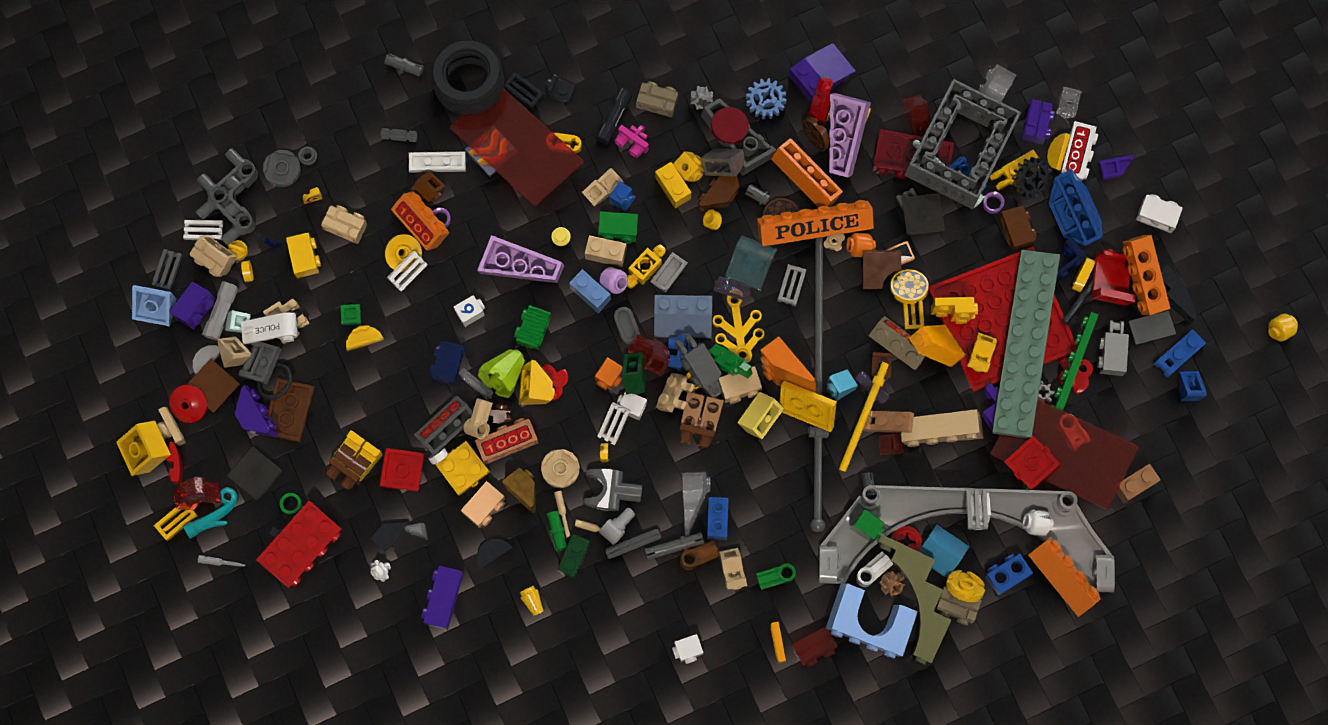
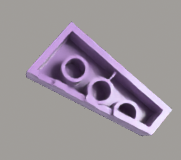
[829,93,871,177]
[477,235,564,283]

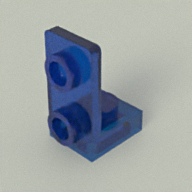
[1056,237,1086,280]

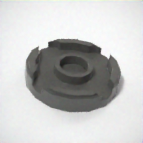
[263,150,301,187]

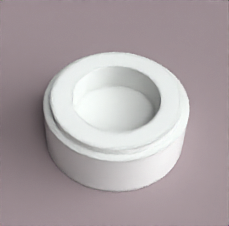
[428,447,448,464]

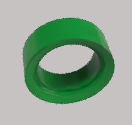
[280,493,302,515]

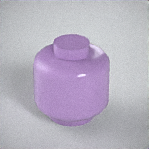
[600,267,628,294]

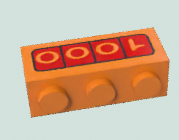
[391,191,450,251]

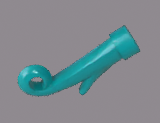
[183,487,237,539]

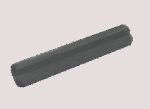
[605,529,661,559]

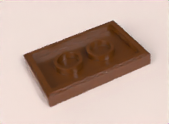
[267,378,315,443]

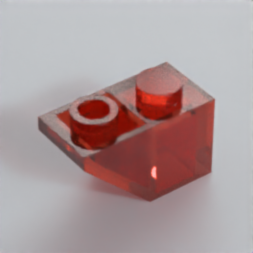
[903,94,931,137]

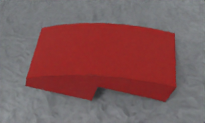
[167,442,183,485]

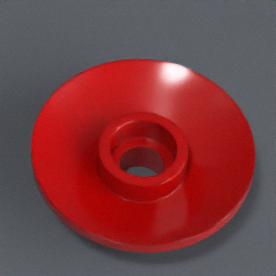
[169,385,207,423]

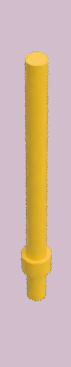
[839,362,889,472]

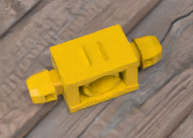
[627,244,666,289]

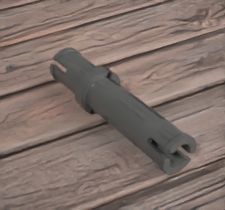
[645,532,704,560]

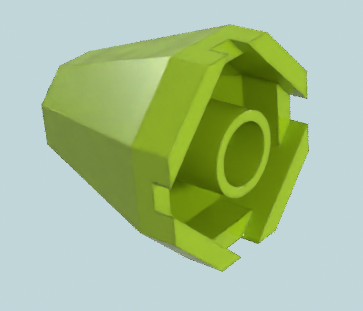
[478,349,525,398]

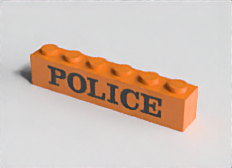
[757,200,874,247]

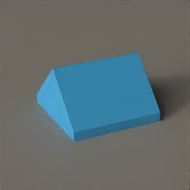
[919,525,969,578]

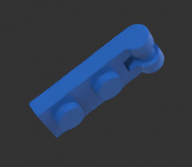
[1154,329,1206,378]

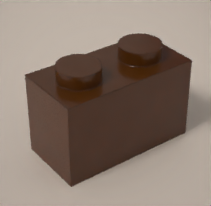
[999,205,1037,252]

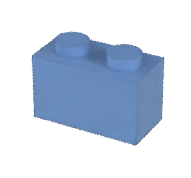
[569,269,611,313]

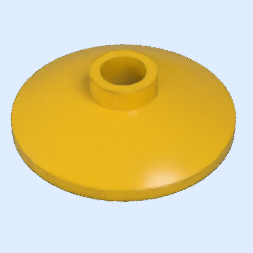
[385,234,422,272]

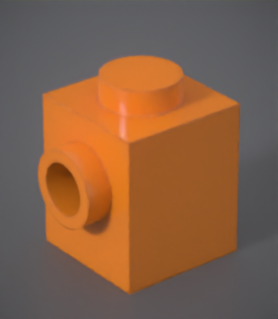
[595,357,623,390]

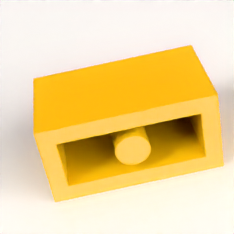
[655,162,691,209]
[286,233,321,278]

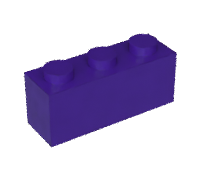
[421,566,463,630]

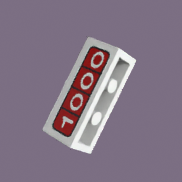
[1059,121,1098,181]

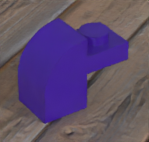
[981,383,999,431]

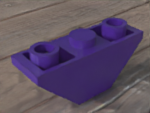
[235,386,279,438]

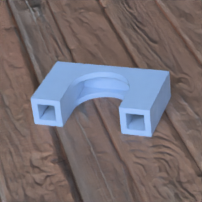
[825,583,917,659]

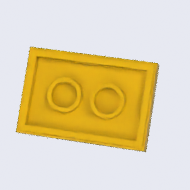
[779,381,837,432]

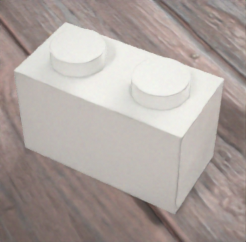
[1136,194,1182,233]

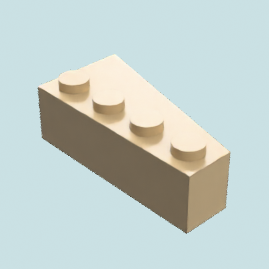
[901,410,984,447]

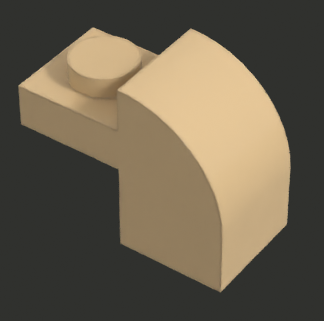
[719,548,747,590]

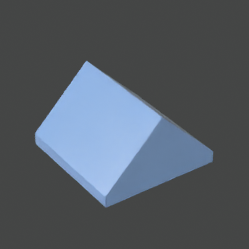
[132,285,177,326]

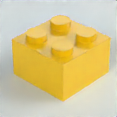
[116,421,171,476]

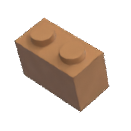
[1113,464,1160,504]

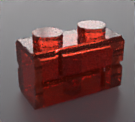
[791,626,837,668]

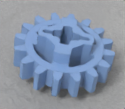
[746,78,787,119]

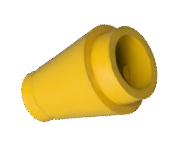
[520,585,544,616]

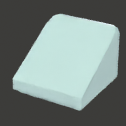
[225,310,251,333]

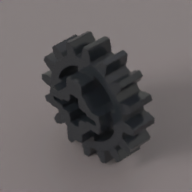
[1012,157,1053,199]

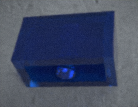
[429,341,465,386]

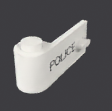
[241,313,298,345]

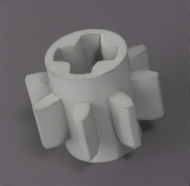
[691,86,713,109]
[1037,381,1055,406]

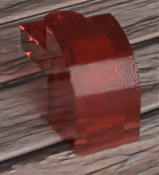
[628,334,670,376]
[173,477,221,510]

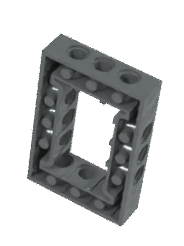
[904,79,1021,209]

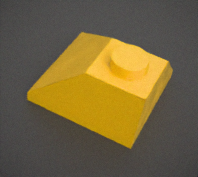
[519,360,555,405]

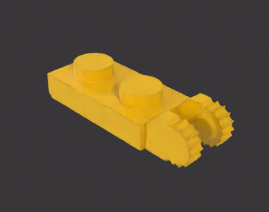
[989,149,1040,190]

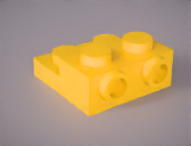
[931,297,978,324]

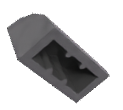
[700,149,744,176]

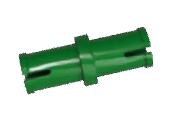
[547,511,567,552]

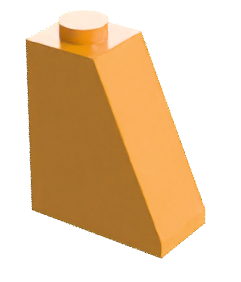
[909,324,966,367]

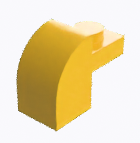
[968,333,997,372]

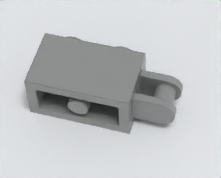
[1097,320,1129,376]

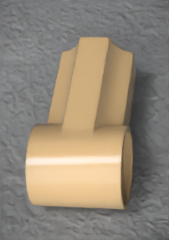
[464,398,493,439]

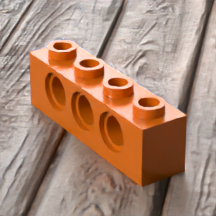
[1123,235,1170,315]

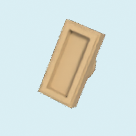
[157,407,186,446]

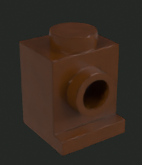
[411,171,445,202]
[870,352,892,382]

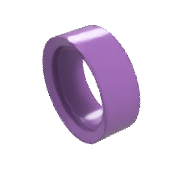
[983,192,1004,214]
[433,208,451,228]

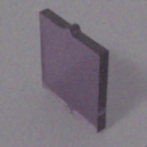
[713,276,751,301]

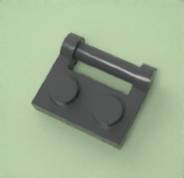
[238,342,282,384]

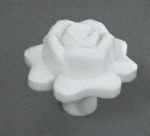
[370,560,391,582]

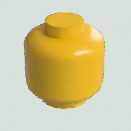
[1268,313,1298,342]

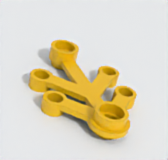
[712,291,764,363]

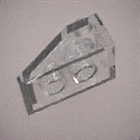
[682,472,711,537]

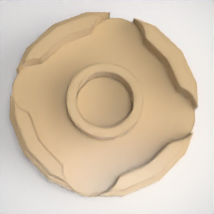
[541,449,580,488]

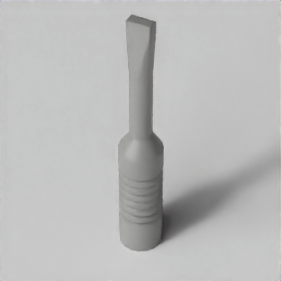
[198,555,246,566]

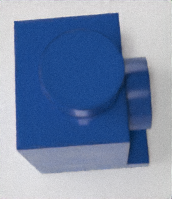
[609,181,636,212]

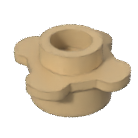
[824,234,845,251]

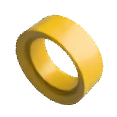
[241,260,254,282]

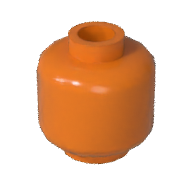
[846,233,876,258]

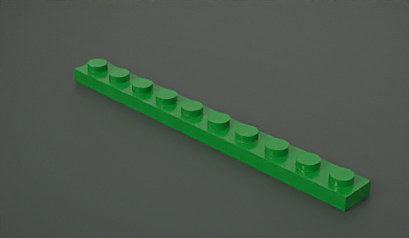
[1021,312,1099,490]

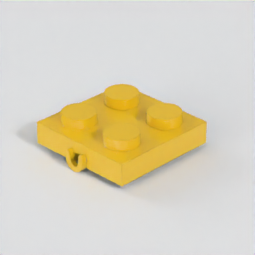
[435,441,490,496]

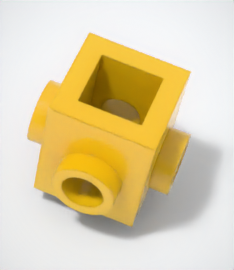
[673,151,704,182]

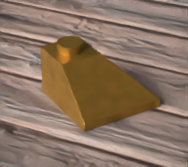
[502,468,536,513]

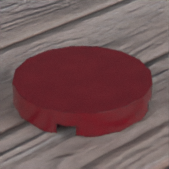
[711,107,749,144]

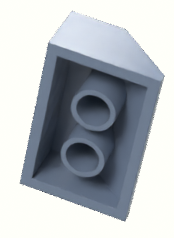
[654,295,712,338]

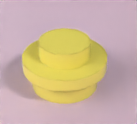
[552,227,571,246]

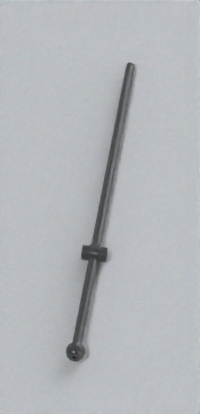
[808,237,829,532]

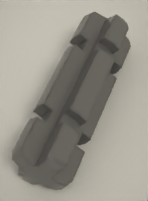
[381,128,418,142]

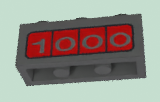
[414,395,473,455]

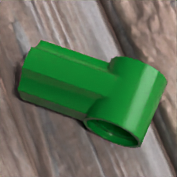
[756,564,796,590]

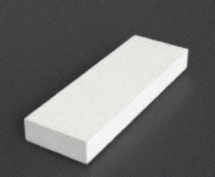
[409,152,466,173]

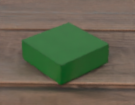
[341,304,361,325]

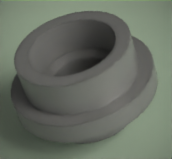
[298,146,317,165]

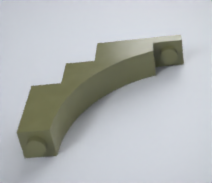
[877,535,951,665]

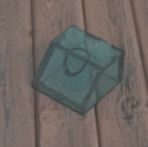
[725,235,777,290]

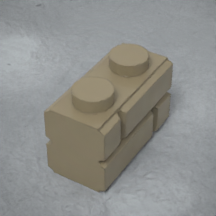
[636,82,678,117]
[935,586,982,626]

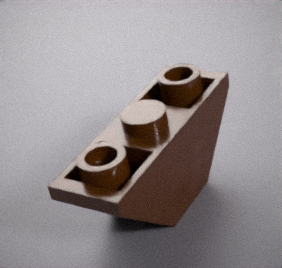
[698,175,739,211]

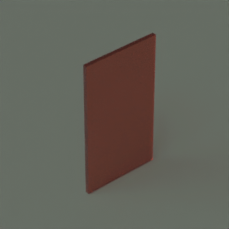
[450,89,584,206]
[990,400,1139,510]

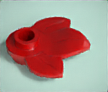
[1057,357,1093,394]
[542,364,568,400]

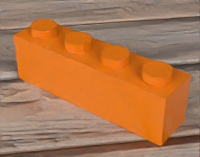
[771,138,843,207]
[1028,537,1101,617]

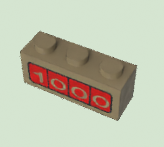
[869,316,926,370]

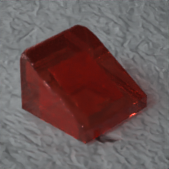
[879,433,903,455]

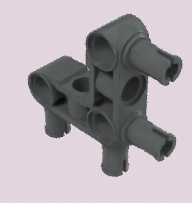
[195,148,258,246]

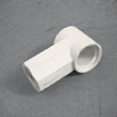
[856,552,893,587]

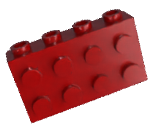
[256,500,341,588]

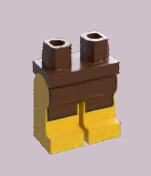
[325,430,382,491]

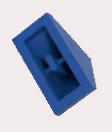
[1179,371,1207,401]

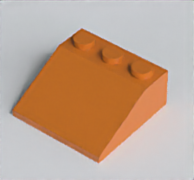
[760,337,817,393]

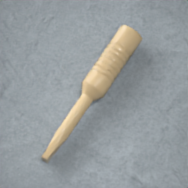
[554,491,570,537]
[574,519,601,532]

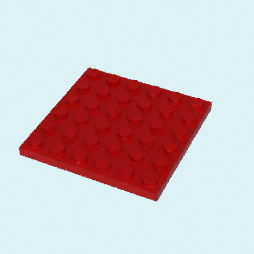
[928,247,1077,393]

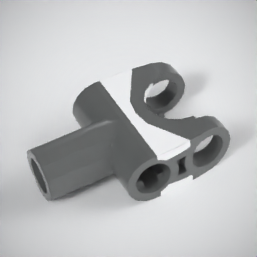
[582,469,642,511]

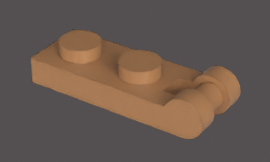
[863,411,914,433]

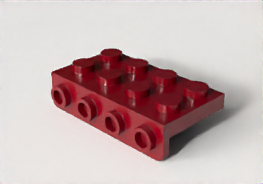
[872,129,954,179]

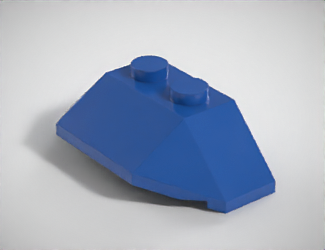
[1049,169,1103,246]

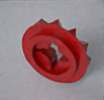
[891,526,922,552]

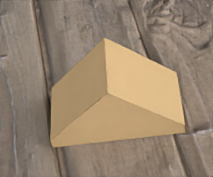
[218,336,251,368]

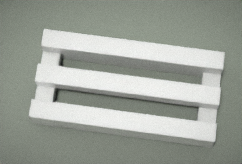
[183,220,224,241]
[387,251,428,291]
[597,402,630,445]

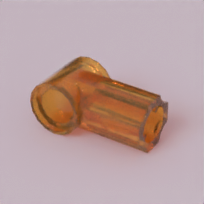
[680,541,720,570]

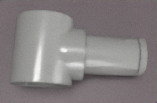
[599,507,635,545]

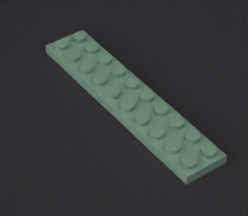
[993,250,1060,439]

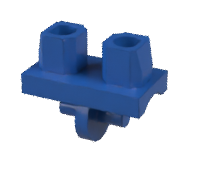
[666,334,690,372]

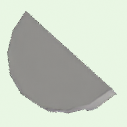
[193,345,220,374]

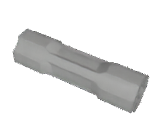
[202,282,238,341]

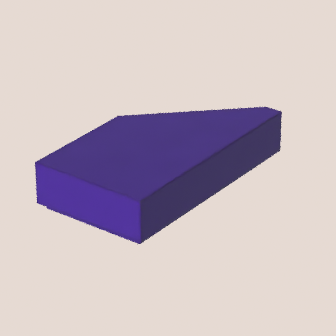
[1098,155,1134,180]

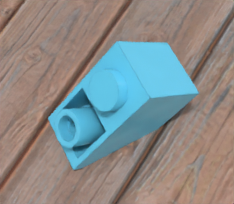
[826,369,858,401]

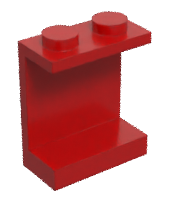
[1091,249,1139,306]

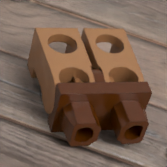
[680,392,724,449]

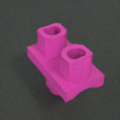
[615,125,649,158]

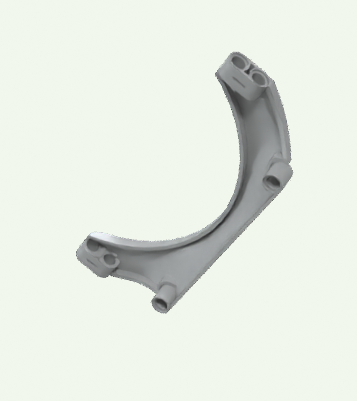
[818,485,1115,592]

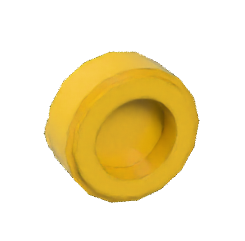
[703,209,722,230]
[228,240,248,260]

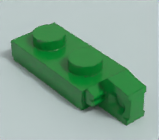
[708,343,753,379]

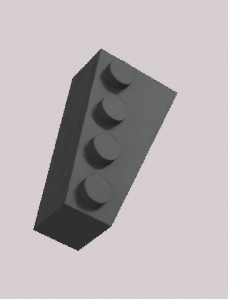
[701,98,776,176]

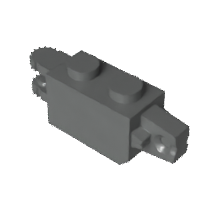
[675,333,722,398]

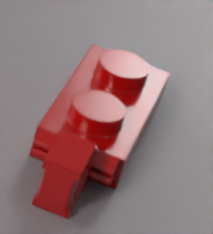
[807,78,833,126]

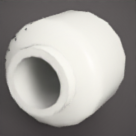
[1023,509,1054,536]

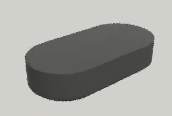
[614,307,640,344]

